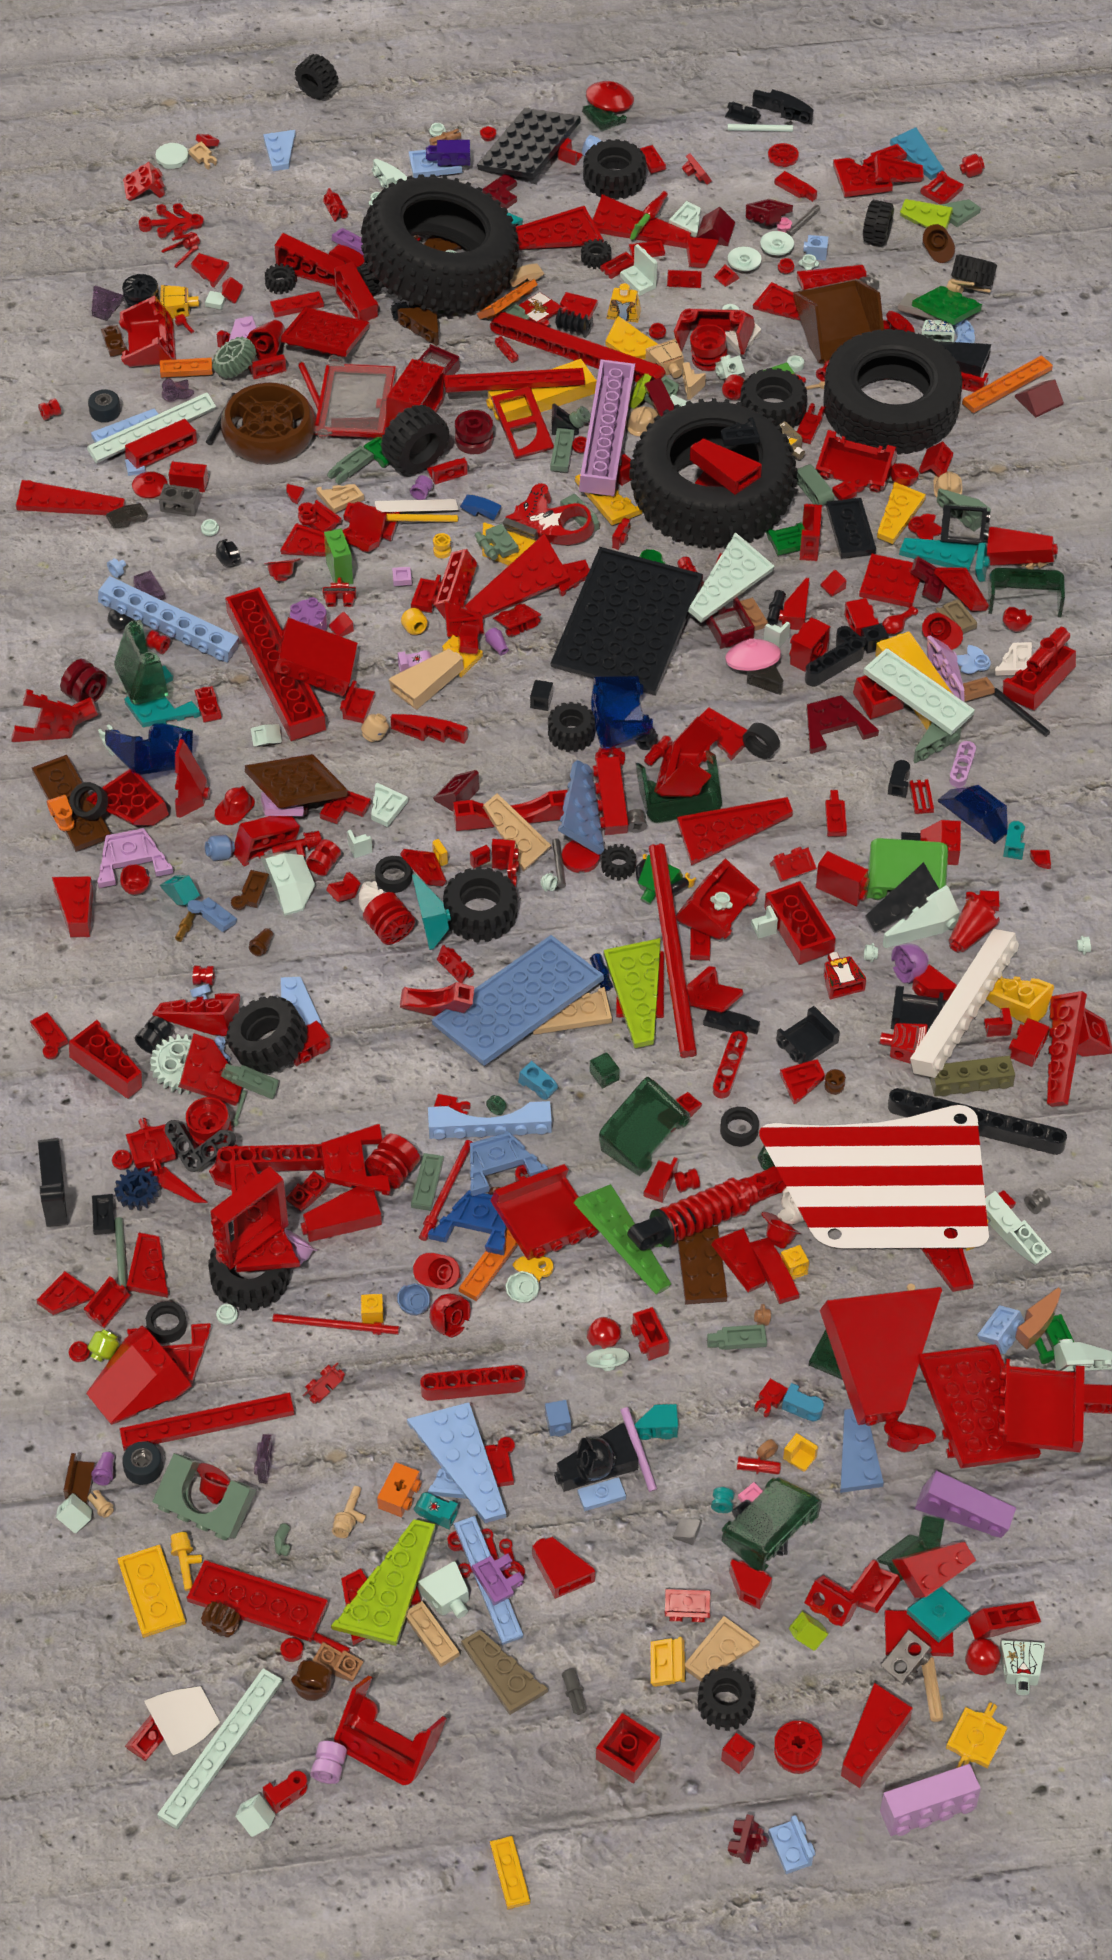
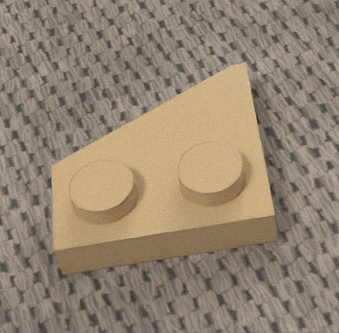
[316,484,364,513]

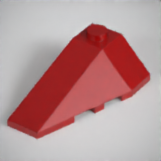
[175,739,210,818]
[152,993,240,1036]

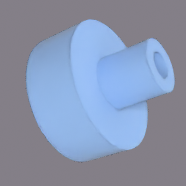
[107,558,126,578]
[190,984,211,999]

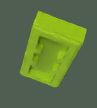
[629,373,651,409]

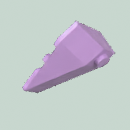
[927,635,965,703]

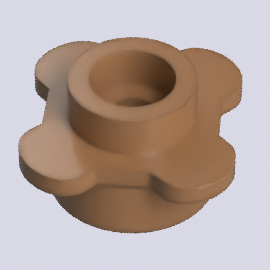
[754,1304,771,1326]

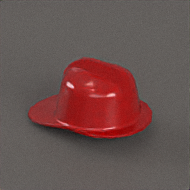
[264,558,301,581]
[922,613,963,650]
[215,786,255,825]
[761,1212,801,1249]
[413,1253,461,1289]
[884,1421,936,1453]
[197,1463,230,1504]

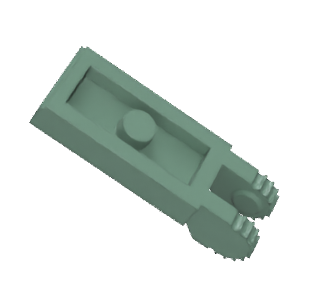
[327,446,374,484]

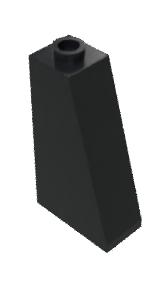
[936,341,991,377]
[554,1423,638,1492]

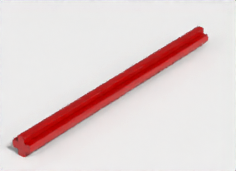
[649,843,697,1058]

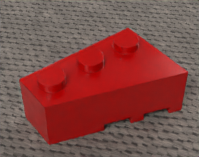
[232,816,300,867]
[892,1542,976,1598]

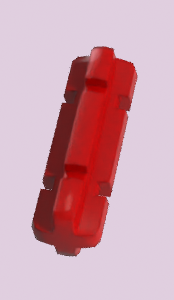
[495,336,518,363]

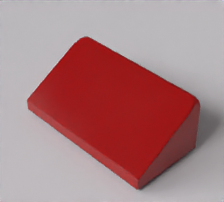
[125,1715,164,1761]

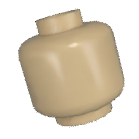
[361,713,389,742]

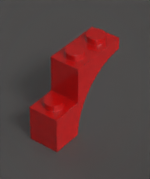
[400,982,474,1017]

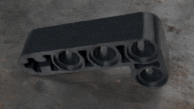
[805,626,865,687]

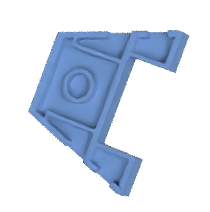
[470,1132,548,1196]

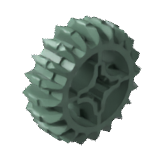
[212,336,257,379]

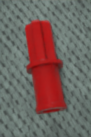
[644,735,673,766]
[737,1456,781,1475]

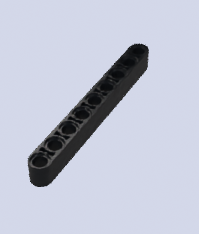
[888,1088,1067,1155]

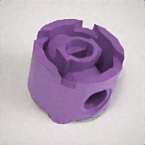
[290,597,328,631]

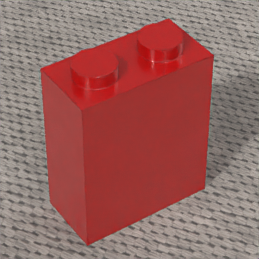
[816,851,870,907]

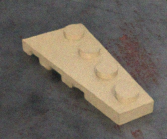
[483,793,551,872]

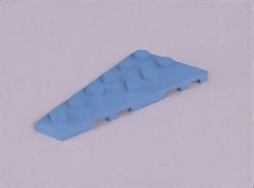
[558,760,604,855]

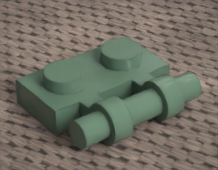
[474,524,519,560]

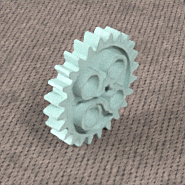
[150,1034,191,1094]

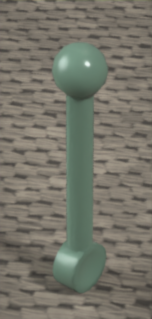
[231,1090,247,1126]

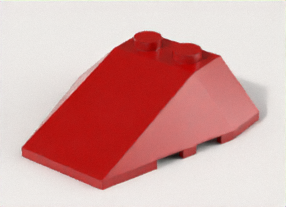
[86,1325,192,1425]

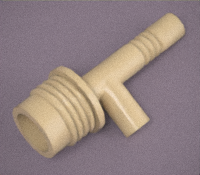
[332,1486,366,1539]

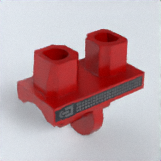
[323,577,356,607]

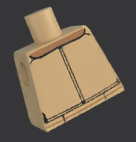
[646,339,684,378]

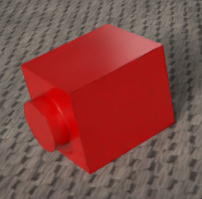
[721,1732,755,1774]

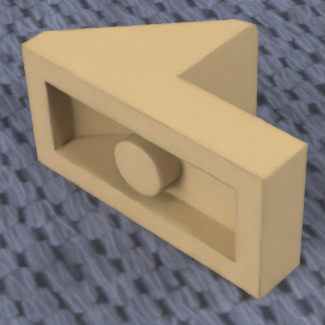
[682,362,706,400]

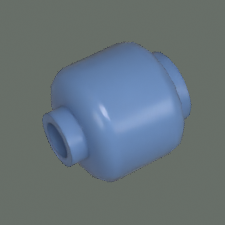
[205,835,235,861]

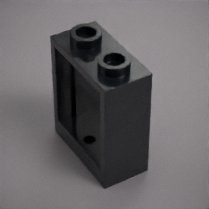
[940,504,990,544]

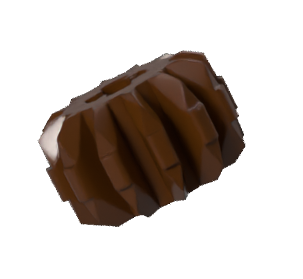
[201,1602,240,1637]

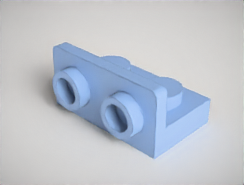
[977,1305,1025,1354]
[768,1815,815,1874]

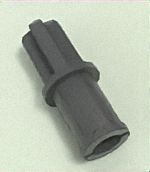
[562,1669,586,1715]

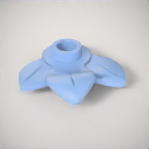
[957,645,991,674]

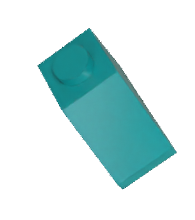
[160,875,200,906]

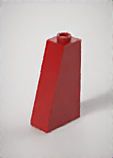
[690,439,762,495]
[987,527,1058,565]
[300,1186,382,1242]

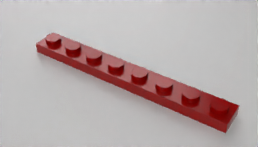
[444,368,585,393]
[119,1392,295,1451]

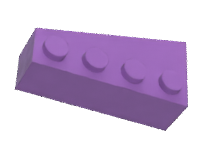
[915,1470,1016,1538]

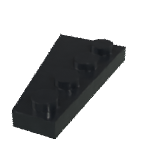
[865,862,939,934]

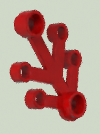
[138,203,204,238]
[447,1529,525,1586]

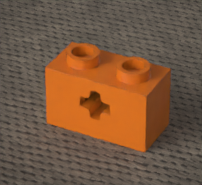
[377,1462,422,1517]

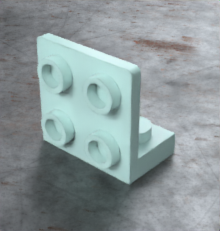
[620,244,658,296]

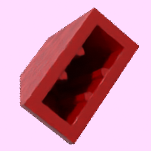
[532,1537,595,1599]

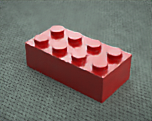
[764,881,836,965]

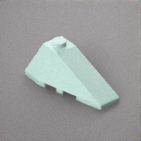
[883,885,960,948]
[1054,1339,1112,1372]

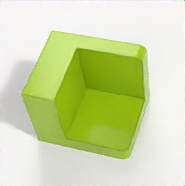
[789,1611,828,1651]

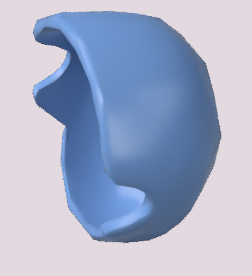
[397,1283,431,1315]

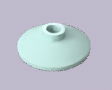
[760,231,794,255]
[728,247,761,271]
[586,1348,629,1371]

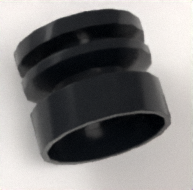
[122,274,160,309]

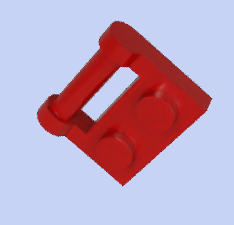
[920,171,964,204]

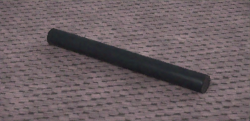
[206,393,236,445]
[993,688,1050,737]

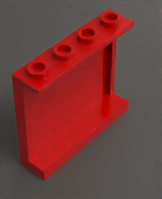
[273,617,358,697]
[491,1164,599,1260]
[998,1359,1085,1453]

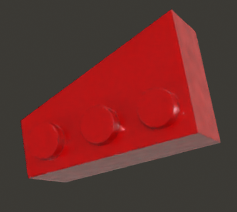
[334,261,379,321]
[52,876,93,937]

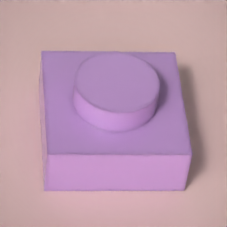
[392,567,412,586]

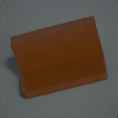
[63,1453,95,1505]

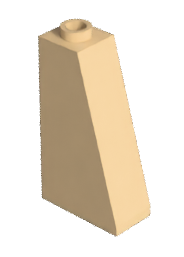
[389,649,464,710]

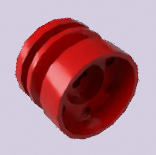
[690,324,728,371]
[363,892,415,945]
[186,1097,233,1151]
[365,1133,420,1189]

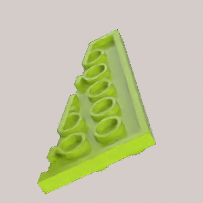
[603,938,661,1048]
[331,1519,435,1646]

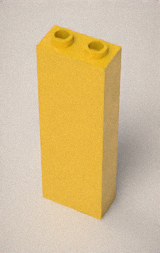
[486,359,597,422]
[875,632,954,730]

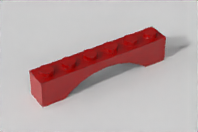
[453,790,568,831]

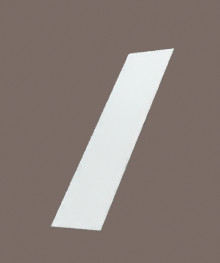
[375,499,458,512]

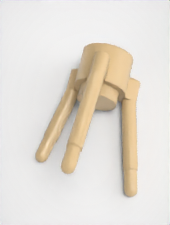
[947,279,991,293]

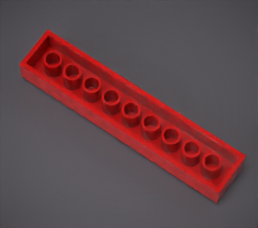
[225,587,326,741]

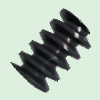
[555,308,593,337]

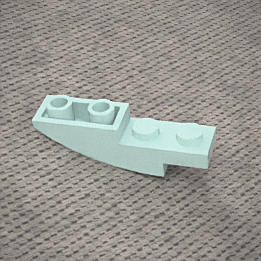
[372,159,407,188]
[985,1191,1051,1265]

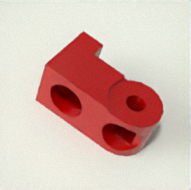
[262,1771,307,1814]

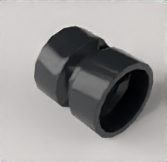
[134,1016,172,1054]

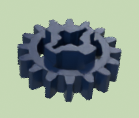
[114,1167,160,1210]

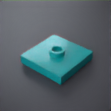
[907,1587,971,1643]

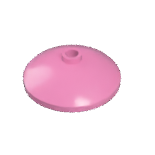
[725,639,781,671]

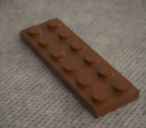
[32,755,111,852]

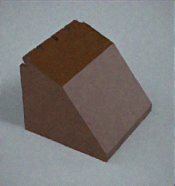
[793,279,884,365]

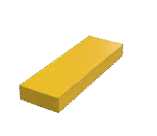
[490,1836,530,1910]

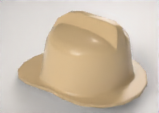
[626,406,659,437]
[933,471,962,498]

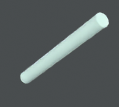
[728,124,793,132]

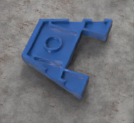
[428,1190,507,1255]

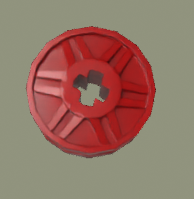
[774,1721,822,1774]

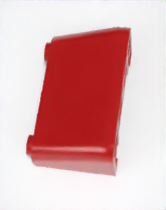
[119,296,176,367]
[815,430,897,492]
[676,858,760,940]

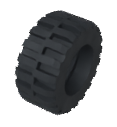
[583,139,646,200]
[740,368,807,428]
[381,405,450,475]
[443,867,518,942]
[226,996,307,1074]
[208,1233,290,1311]

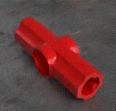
[1027,626,1070,673]

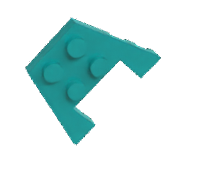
[124,665,201,728]

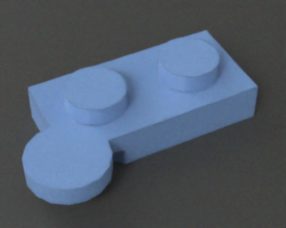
[187,897,237,932]

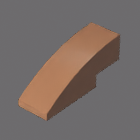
[1015,1287,1061,1349]

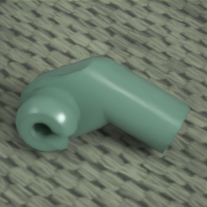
[274,1523,291,1556]

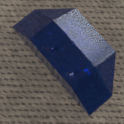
[938,785,1008,844]

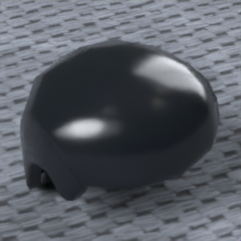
[216,539,241,567]
[107,608,137,630]

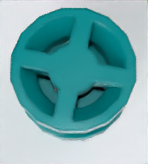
[711,1487,735,1513]

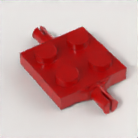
[126,1118,176,1175]

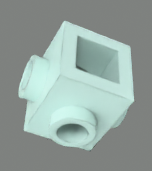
[715,355,745,380]

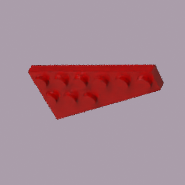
[516,206,604,249]
[464,534,570,619]

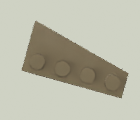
[461,1630,548,1715]

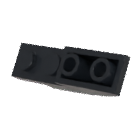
[752,89,814,125]

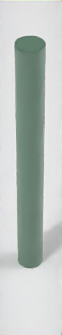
[114,1217,127,1288]

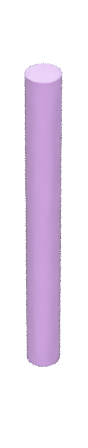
[620,1407,657,1492]

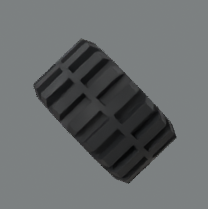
[295,54,338,100]
[863,200,894,245]
[951,254,997,286]
[548,702,595,752]
[697,1666,756,1731]

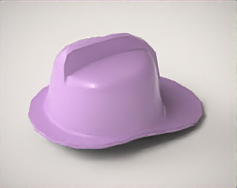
[284,1229,318,1265]

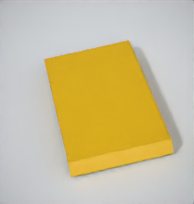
[117,1545,186,1638]

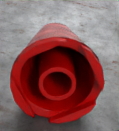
[247,320,285,360]
[949,898,1000,952]

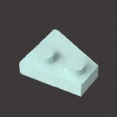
[669,201,701,237]
[371,783,408,827]

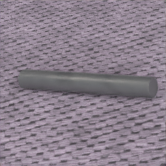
[786,205,820,236]
[552,838,566,888]

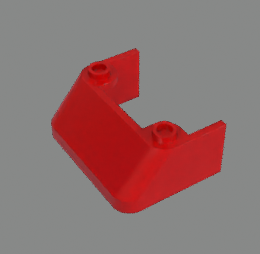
[674,308,755,354]
[654,716,722,797]
[334,1675,447,1785]

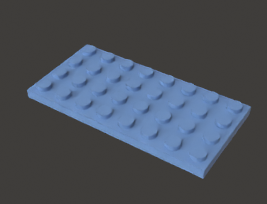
[432,935,604,1066]

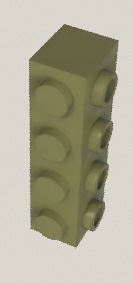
[929,1055,1015,1096]

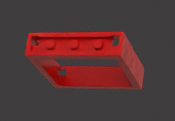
[210,1166,289,1270]

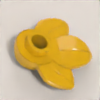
[512,1256,554,1283]

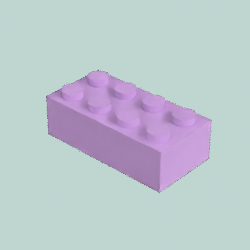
[880,1764,981,1836]

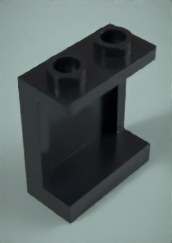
[890,985,947,1032]
[776,1006,840,1064]

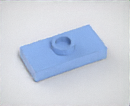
[577,1477,626,1512]

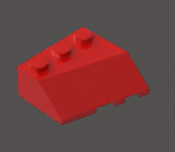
[86,767,169,825]

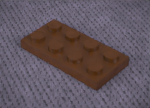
[677,1226,727,1305]

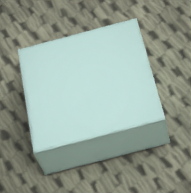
[205,291,227,310]

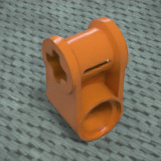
[46,794,75,831]

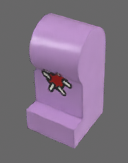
[398,650,432,672]

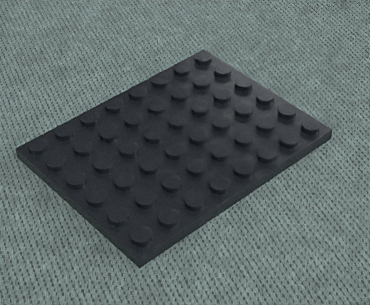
[551,547,703,695]

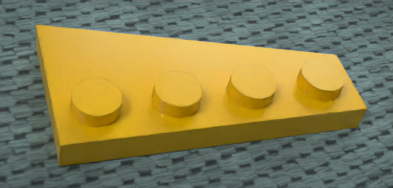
[575,474,642,525]
[877,482,926,544]

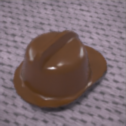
[923,224,955,263]

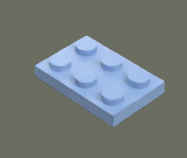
[409,150,462,178]

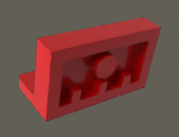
[340,680,375,723]
[769,847,817,883]

